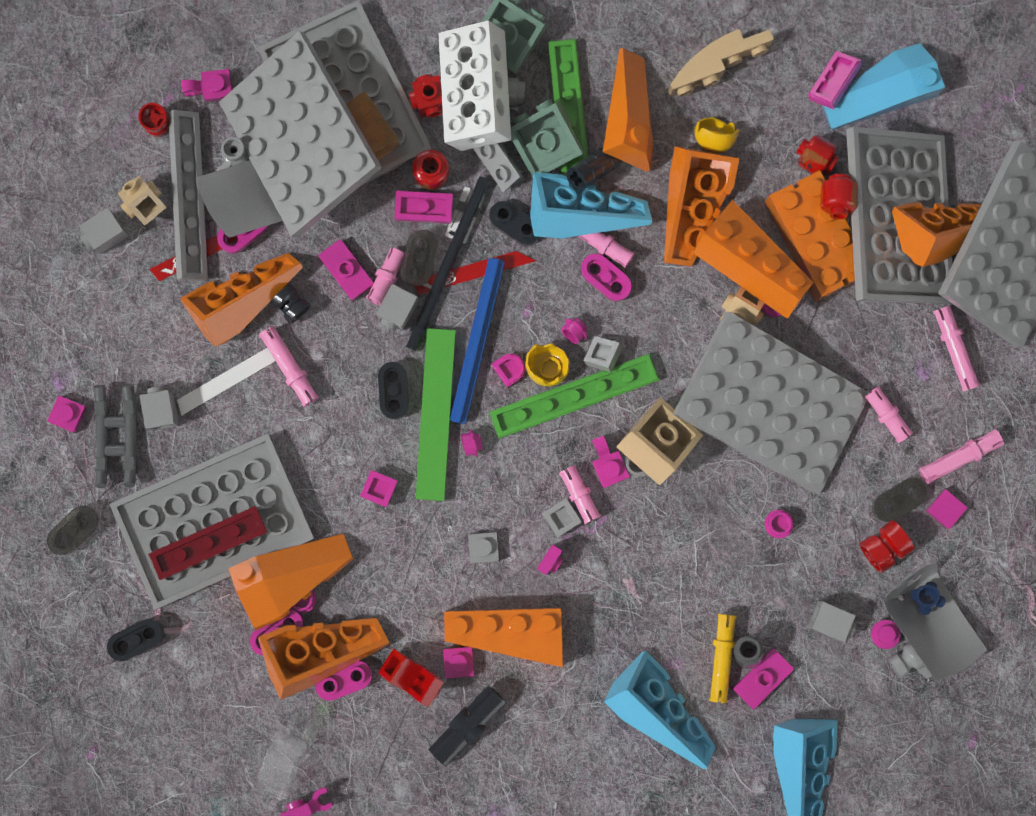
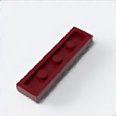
[148,506,268,581]

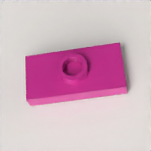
[808,51,862,110]
[318,239,374,302]
[732,648,794,710]

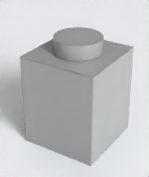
[79,207,129,254]
[376,284,419,332]
[140,386,179,431]
[807,601,856,643]

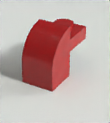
[378,648,444,708]

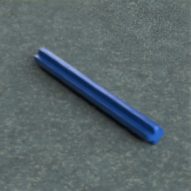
[450,258,504,424]

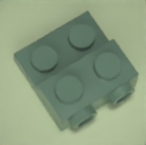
[481,0,549,73]
[511,99,584,178]

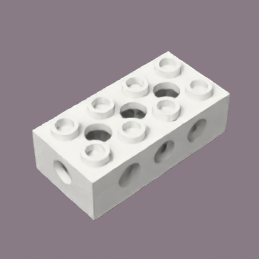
[439,20,511,151]

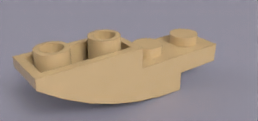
[668,29,774,97]

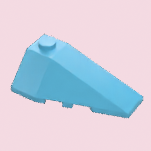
[823,43,945,130]
[530,172,652,239]
[604,650,716,769]
[773,719,838,816]

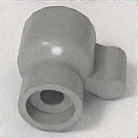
[217,137,250,171]
[887,642,932,679]

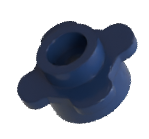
[911,581,946,615]

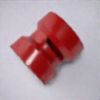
[138,103,169,137]

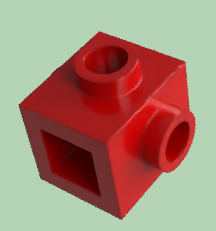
[408,74,443,118]

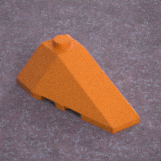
[603,48,654,172]
[664,146,740,267]
[892,202,982,267]
[180,253,303,347]
[228,534,354,631]
[258,618,389,700]

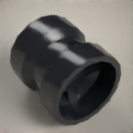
[271,284,311,324]

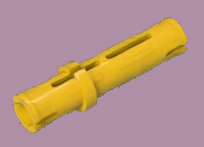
[709,614,737,703]

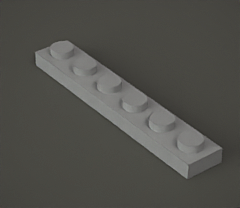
[168,110,208,281]

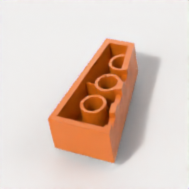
[694,200,813,319]
[444,608,563,667]

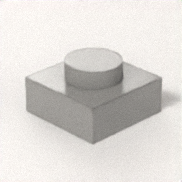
[583,336,623,373]
[542,498,581,538]
[468,532,499,563]

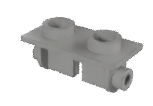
[473,143,524,192]

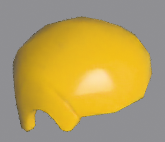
[694,117,739,153]
[525,343,570,387]

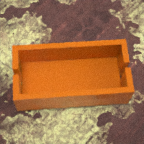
[764,170,855,302]

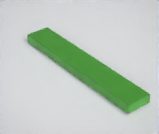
[548,39,588,176]
[416,328,456,501]
[489,354,659,439]

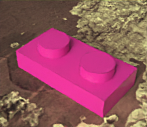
[394,191,453,224]

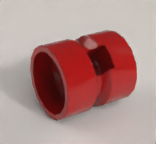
[859,520,915,574]

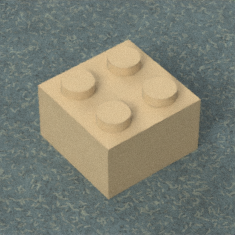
[616,397,703,485]

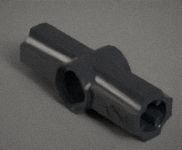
[428,685,506,767]

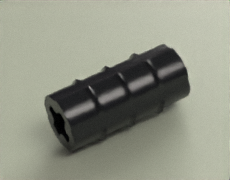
[566,147,623,191]

